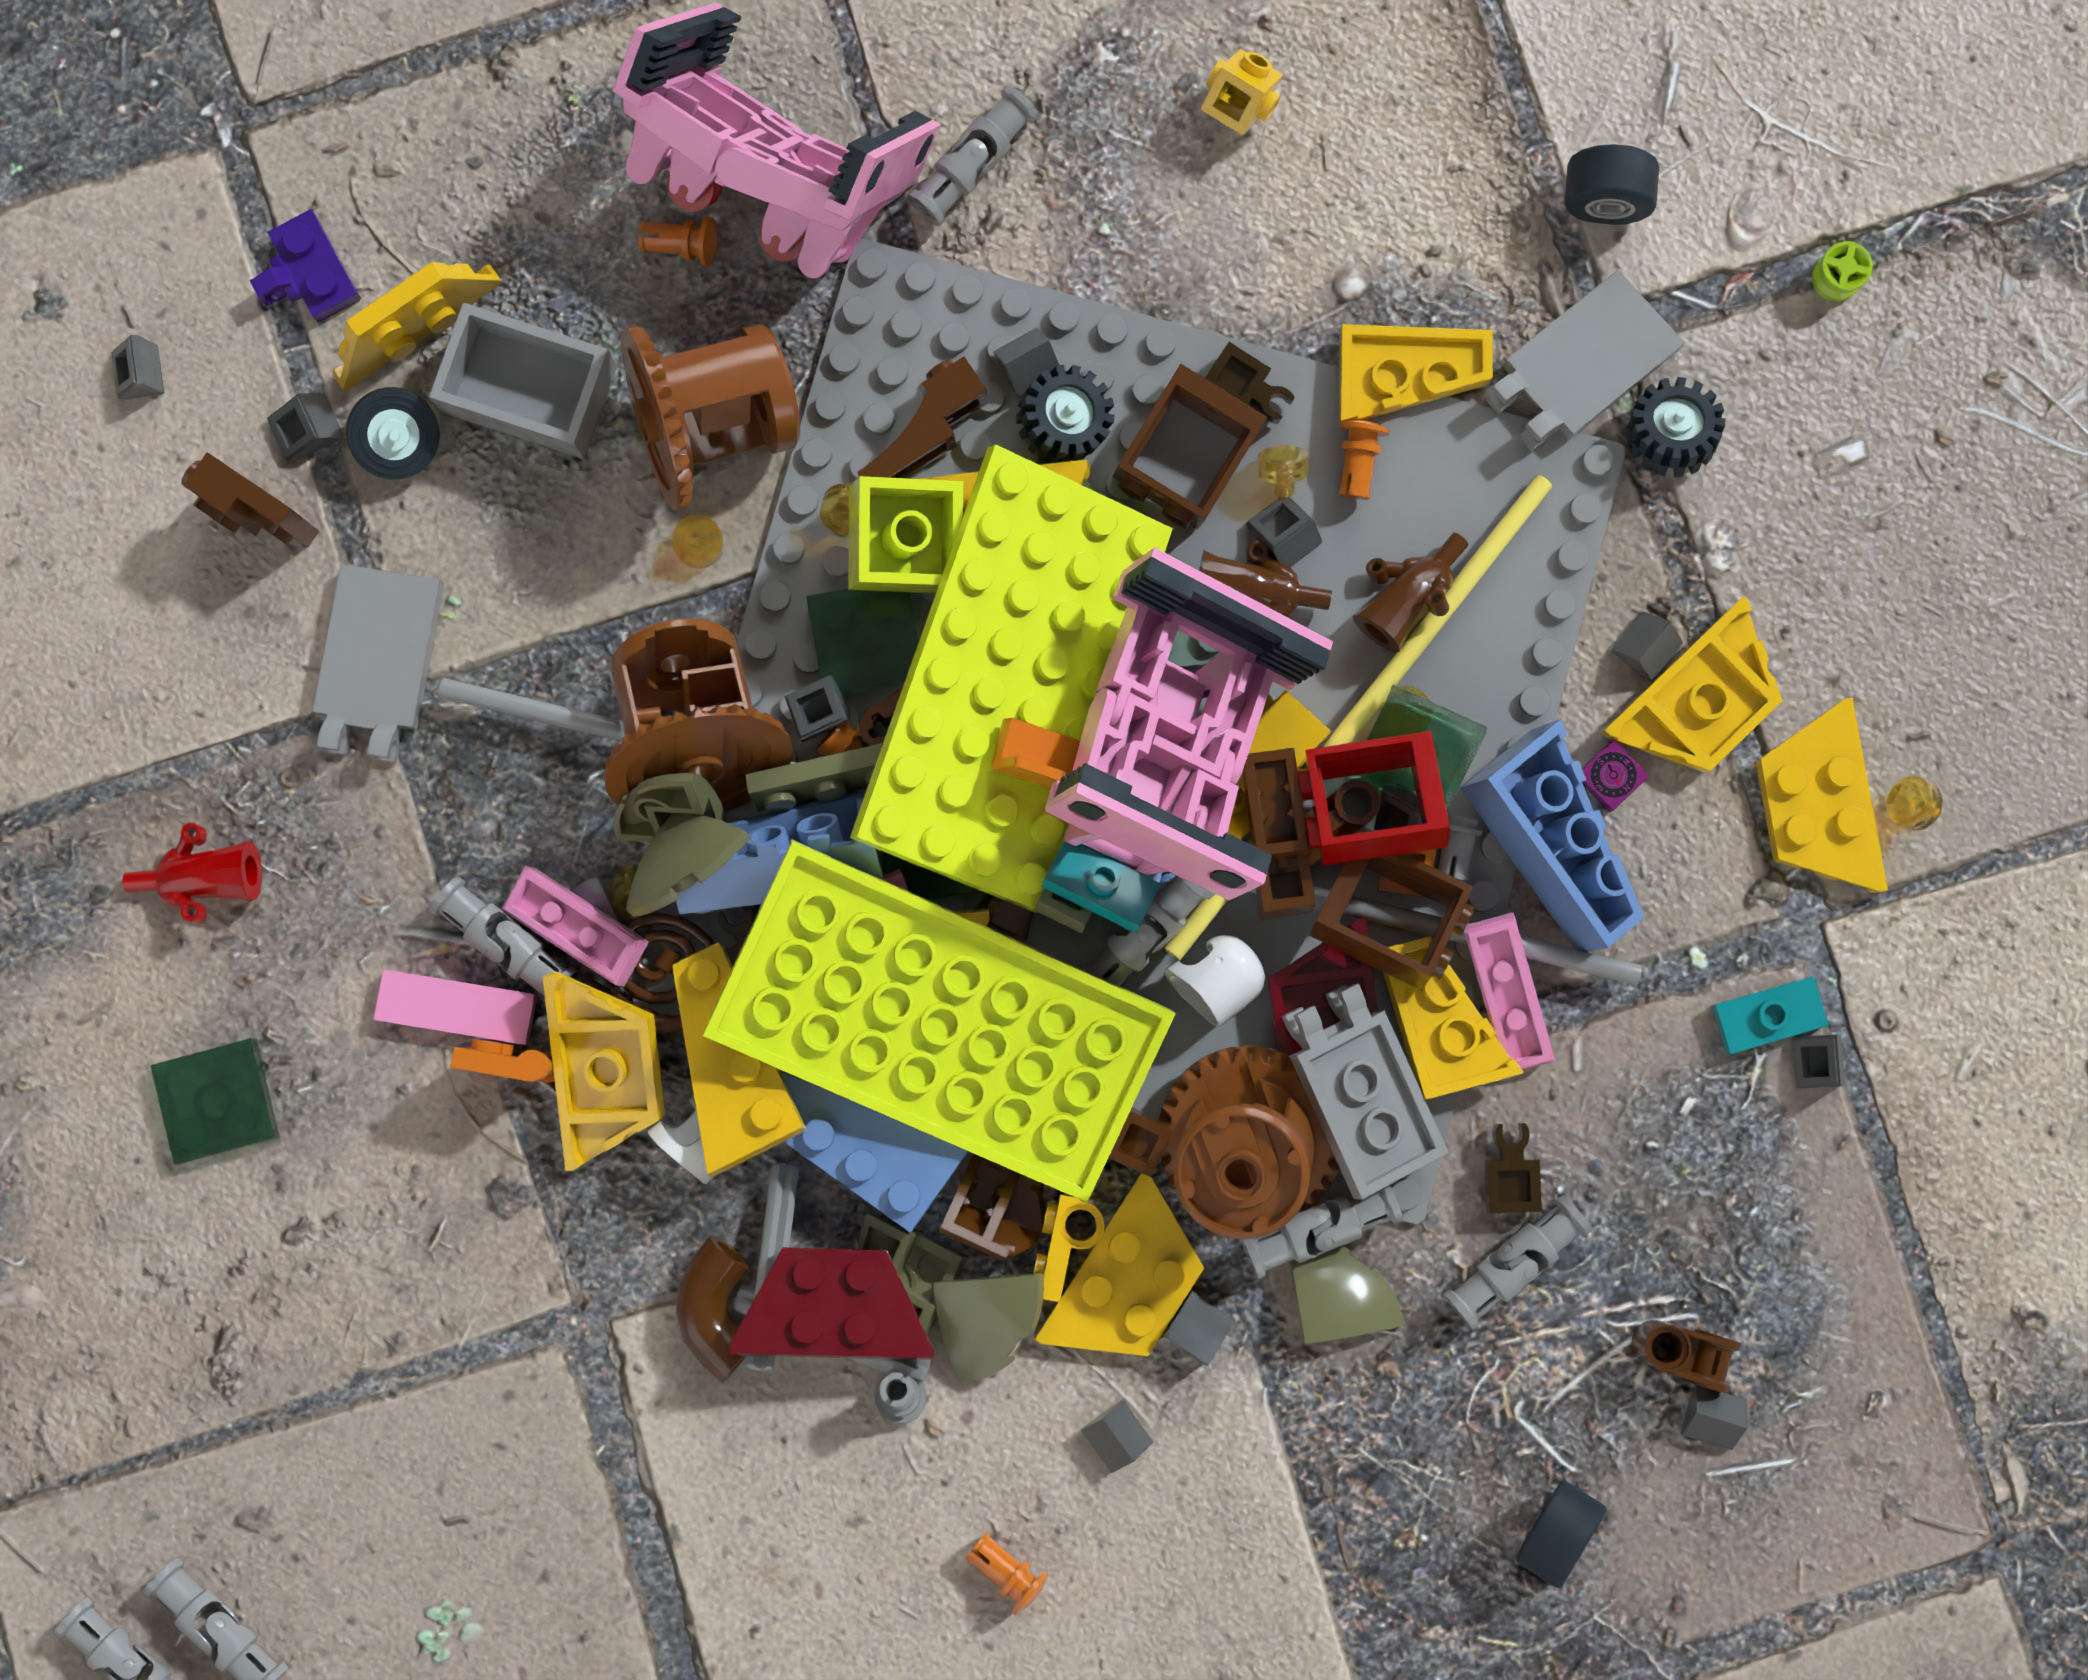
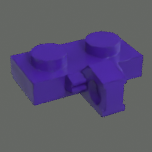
[249,209,362,323]

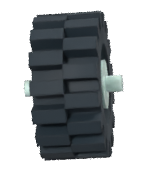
[1016,365,1115,463]
[1626,377,1726,477]

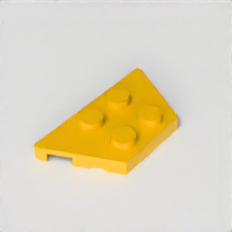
[332,262,503,392]
[1601,596,1783,773]
[1755,697,1888,893]
[542,972,665,1171]
[1034,1173,1204,1356]

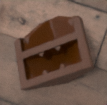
[938,1153,1046,1261]

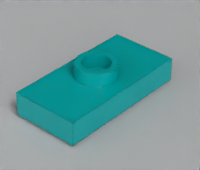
[1042,841,1161,933]
[1711,976,1829,1055]

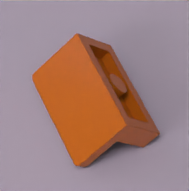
[990,717,1080,789]

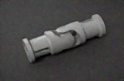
[907,85,1039,227]
[1080,875,1215,986]
[429,877,579,1004]
[1241,1185,1403,1279]
[1443,1195,1592,1330]
[142,1557,289,1680]
[53,1597,172,1680]

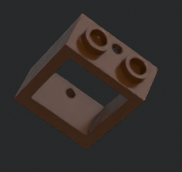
[1112,363,1267,530]
[1309,832,1475,991]

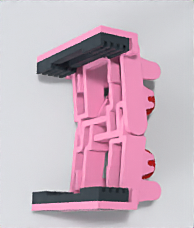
[612,2,941,278]
[1045,547,1333,900]

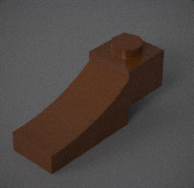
[857,356,988,478]
[1242,748,1316,920]

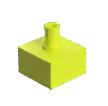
[848,476,963,593]

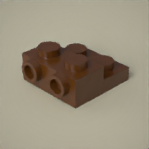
[181,452,319,547]

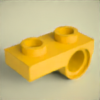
[1033,1193,1105,1303]

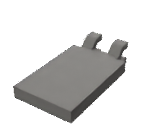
[1485,270,1685,452]
[312,564,444,764]
[1281,984,1449,1200]

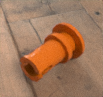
[638,216,718,267]
[1337,420,1390,500]
[965,1532,1049,1615]

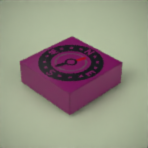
[1582,739,1650,812]

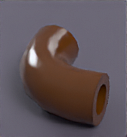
[676,1235,750,1383]

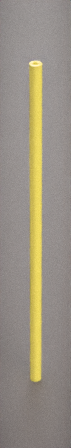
[1164,475,1552,961]

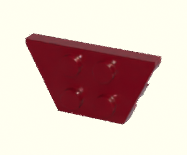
[1268,918,1378,1055]
[728,1247,934,1360]

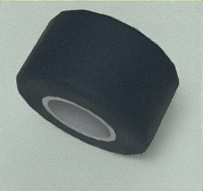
[1564,144,1659,225]
[1516,1481,1607,1588]

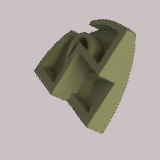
[613,773,725,842]
[626,813,751,917]
[858,1212,968,1336]
[1289,1245,1405,1345]
[933,1273,1044,1383]

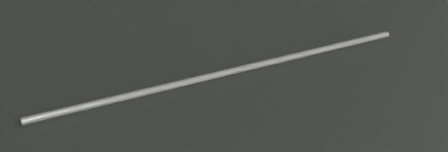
[438,678,1642,985]

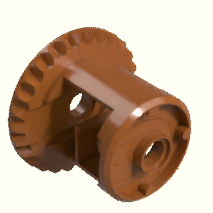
[621,323,800,510]
[603,618,793,811]
[1158,1046,1340,1239]

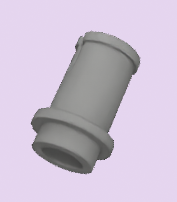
[1438,815,1482,882]

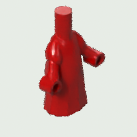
[122,823,262,924]

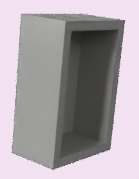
[429,302,617,459]

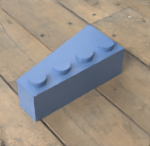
[1460,719,1644,952]
[672,790,885,914]
[780,1070,969,1233]

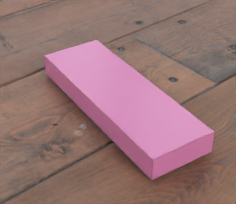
[501,865,649,987]
[1464,912,1555,1070]
[374,969,538,1045]

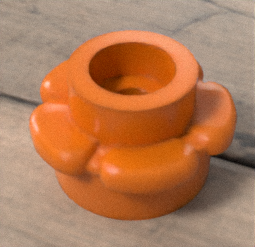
[816,723,863,757]

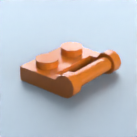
[450,1039,555,1083]

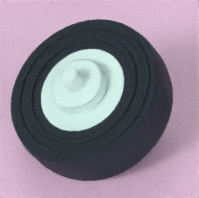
[346,387,440,480]

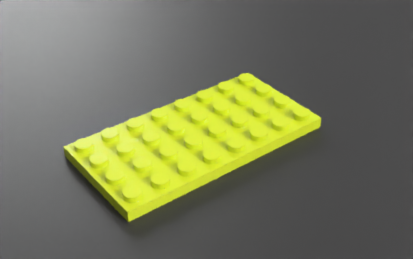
[850,444,1173,913]
[703,839,1176,1202]

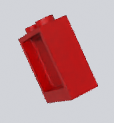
[1298,731,1450,866]

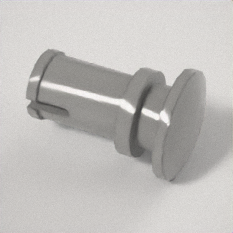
[875,1372,927,1424]

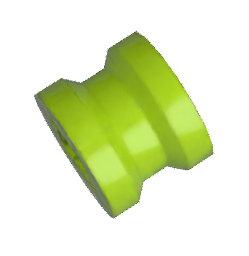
[1811,241,1873,302]

